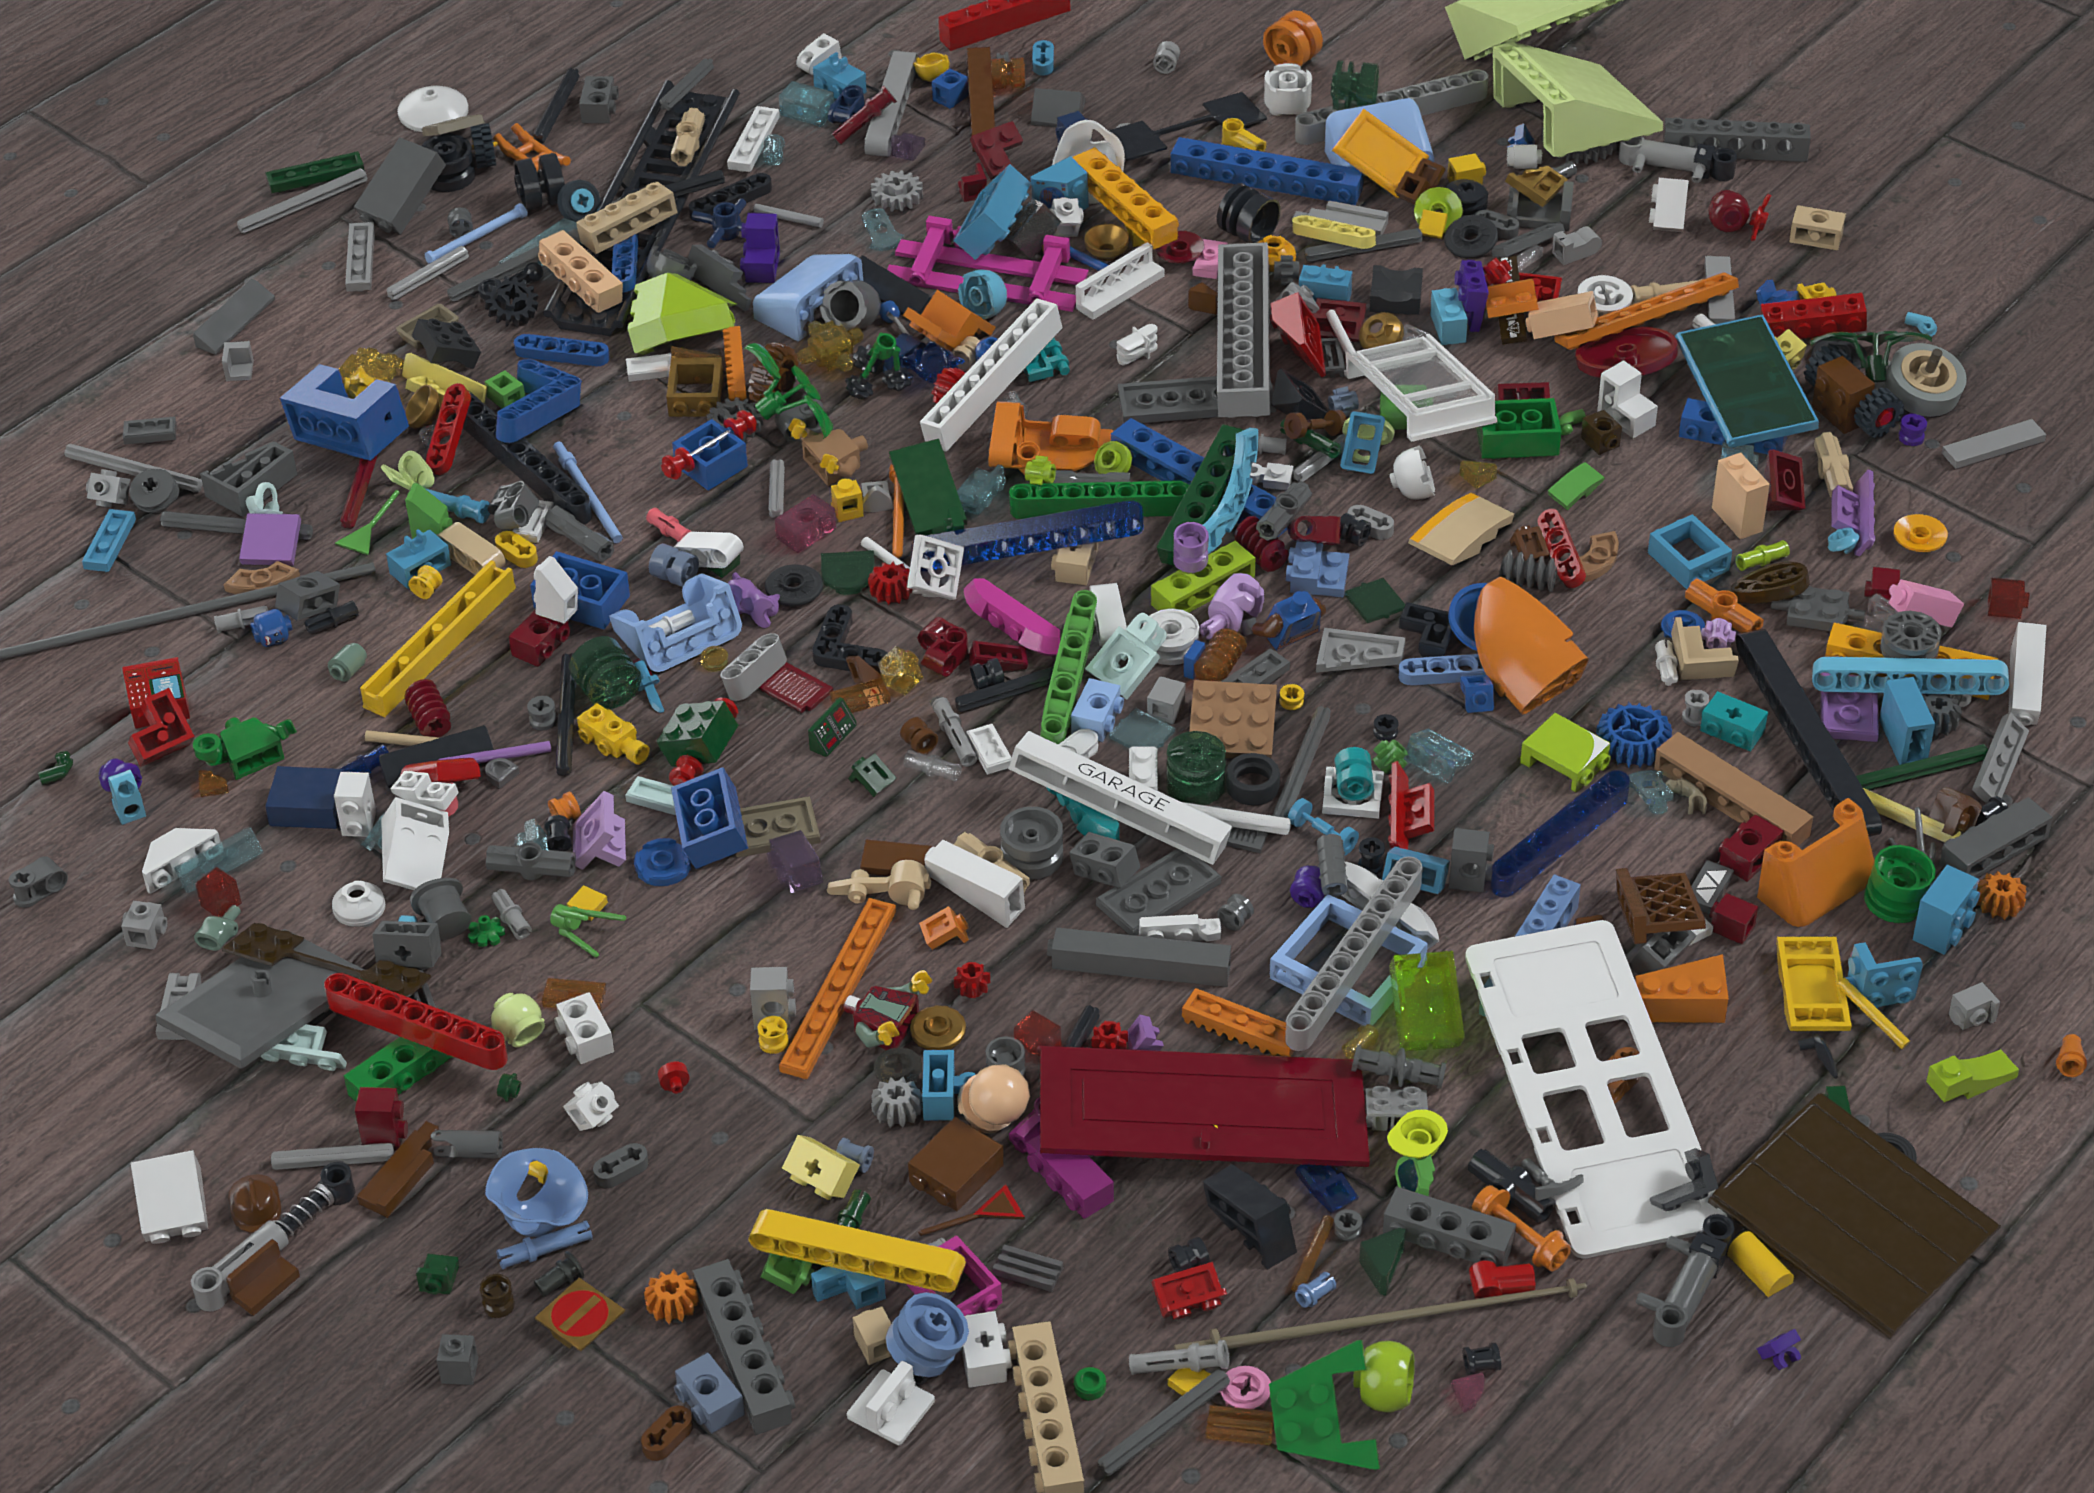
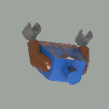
[1241,591,1326,651]

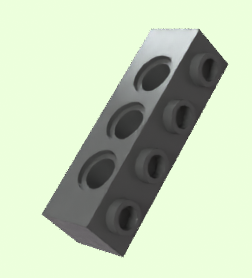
[1383,1187,1516,1267]

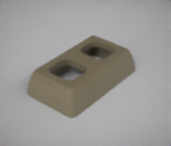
[396,304,459,350]

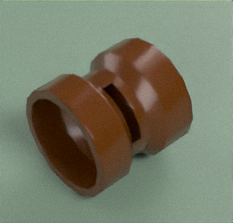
[900,717,938,756]

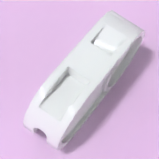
[1058,729,1098,759]

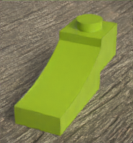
[1926,1049,2019,1103]

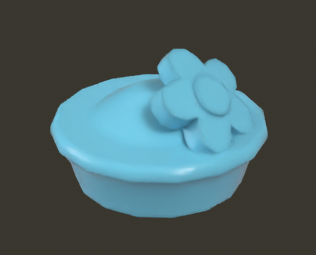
[1828,528,1860,554]

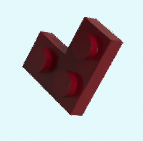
[970,121,1023,180]

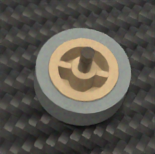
[1884,343,1966,417]

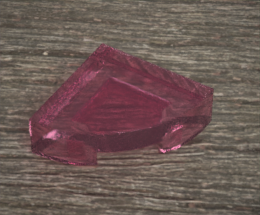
[1451,1372,1485,1412]

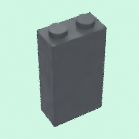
[354,137,446,235]

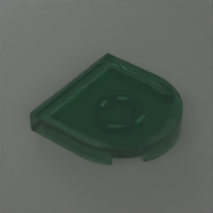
[821,550,875,595]

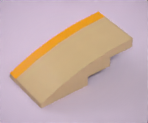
[1408,493,1514,565]

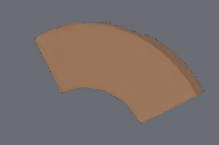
[1579,531,1619,583]
[224,561,300,594]

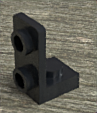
[1649,1148,1719,1211]

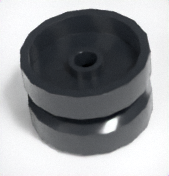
[421,134,475,192]

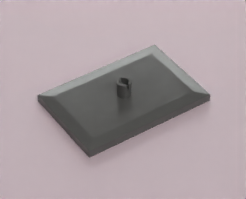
[155,929,364,1069]

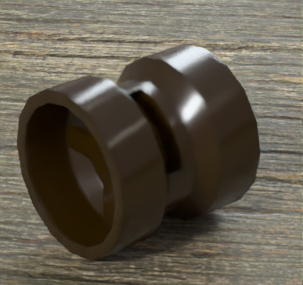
[479,1274,515,1318]

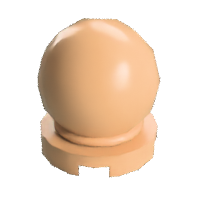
[957,1064,1030,1133]

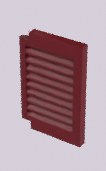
[759,662,833,713]

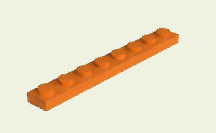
[1554,272,1739,349]

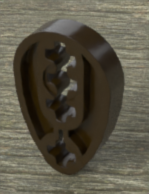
[1731,562,1810,604]

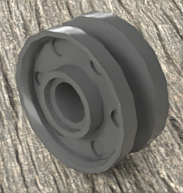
[1880,611,1942,659]

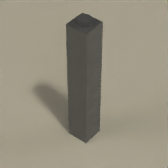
[1047,927,1231,987]

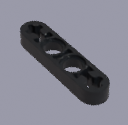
[689,173,772,222]

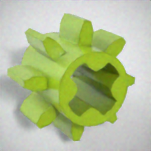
[1025,455,1056,485]

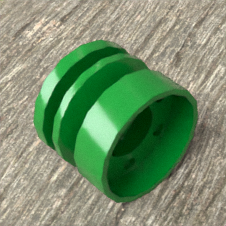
[1864,845,1936,924]

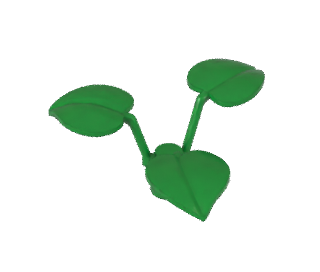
[744,343,833,438]

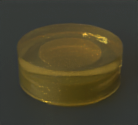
[701,646,729,672]

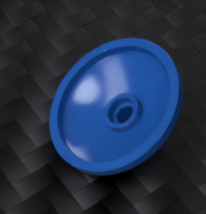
[1448,583,1487,651]

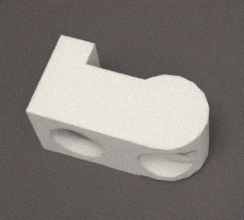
[797,34,842,75]

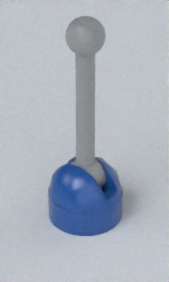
[879,301,911,336]

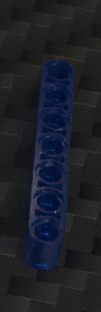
[1490,770,1630,897]

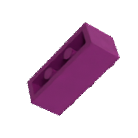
[1027,1135,1114,1219]

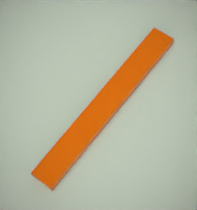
[779,898,896,1079]

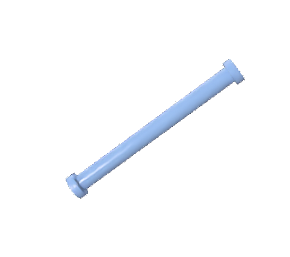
[425,203,527,264]

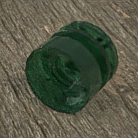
[1331,60,1379,111]
[569,636,641,709]
[1166,731,1226,805]

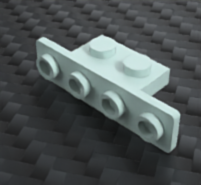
[261,1024,347,1071]

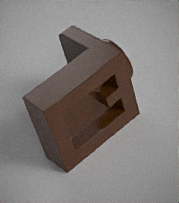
[1509,526,1550,562]

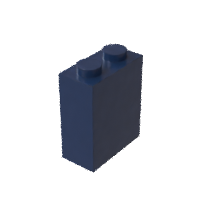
[265,766,344,829]

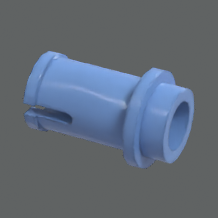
[1295,1272,1336,1308]

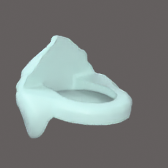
[246,482,283,514]

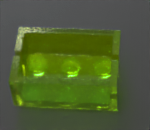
[1389,951,1465,1051]

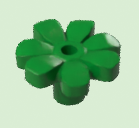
[468,915,505,947]

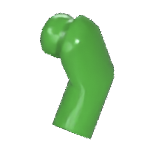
[1559,409,1586,436]

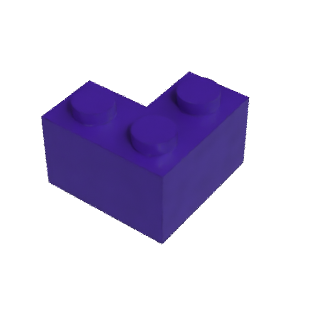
[740,213,780,283]

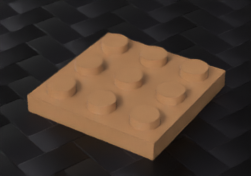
[1188,680,1277,759]

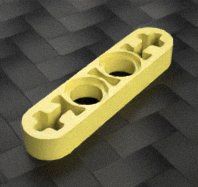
[1292,215,1376,249]

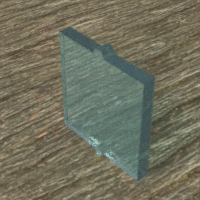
[1109,708,1175,749]

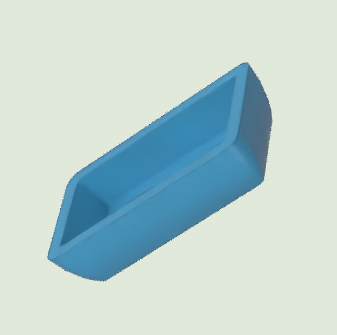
[1340,411,1385,474]

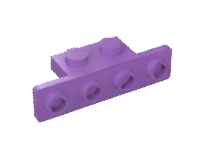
[1832,469,1875,556]

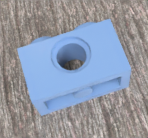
[1071,678,1124,742]

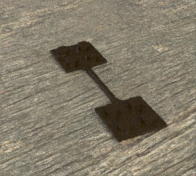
[222,923,431,997]

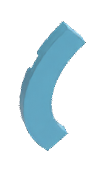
[1203,428,1258,554]

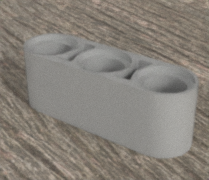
[720,633,787,701]

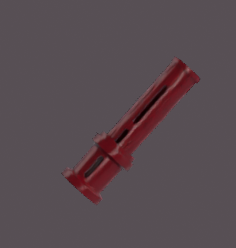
[832,85,897,145]

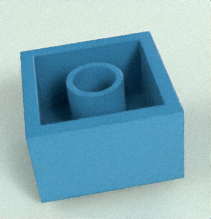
[1913,865,1980,955]

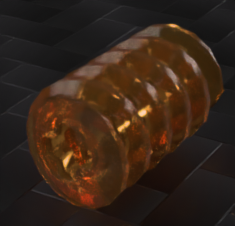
[1194,628,1247,682]

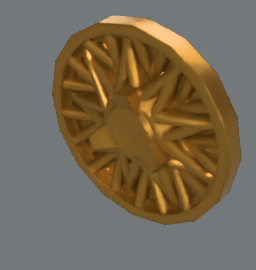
[910,1005,966,1050]

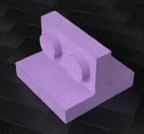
[573,791,626,870]

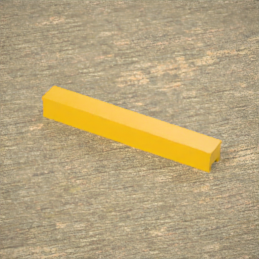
[360,560,516,718]

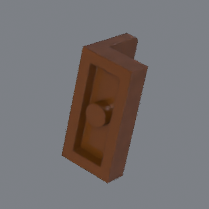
[226,1239,300,1316]

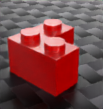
[128,688,195,767]

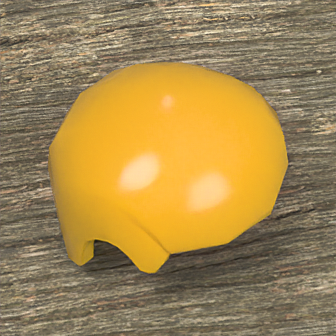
[913,53,950,82]

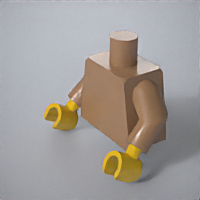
[788,418,868,486]

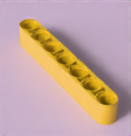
[748,1209,966,1293]

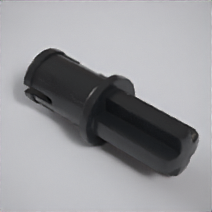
[305,600,359,634]

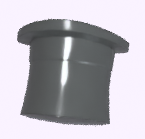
[410,878,472,940]

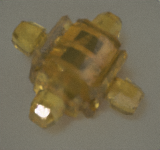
[797,320,863,372]

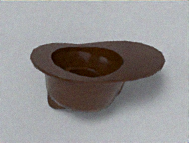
[228,1174,281,1233]

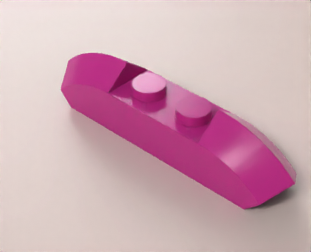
[964,578,1061,657]

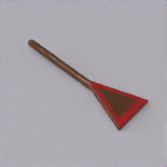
[918,1184,1025,1236]

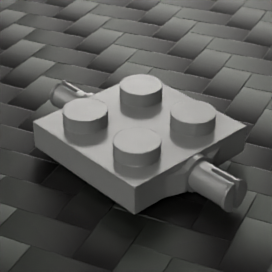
[1771,586,1866,631]

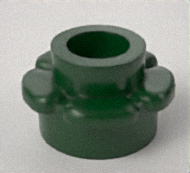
[497,1073,521,1102]

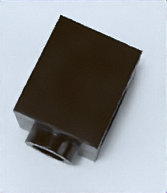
[1581,410,1622,455]

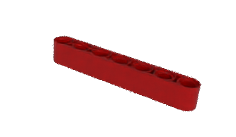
[324,973,508,1070]

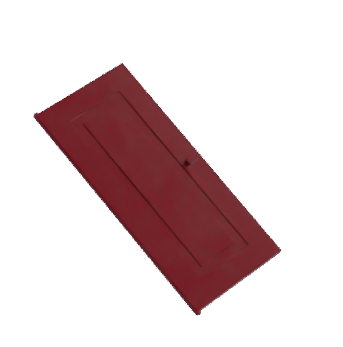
[1037,1046,1370,1167]

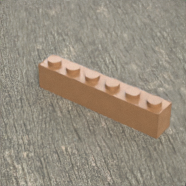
[1654,732,1813,846]

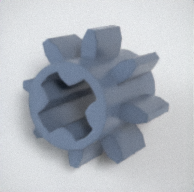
[1328,386,1359,418]

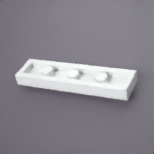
[727,106,780,172]

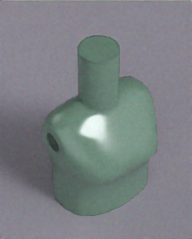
[194,905,241,951]

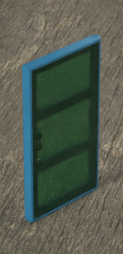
[1675,314,1819,447]

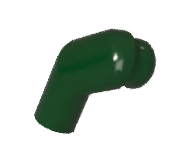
[37,751,73,785]

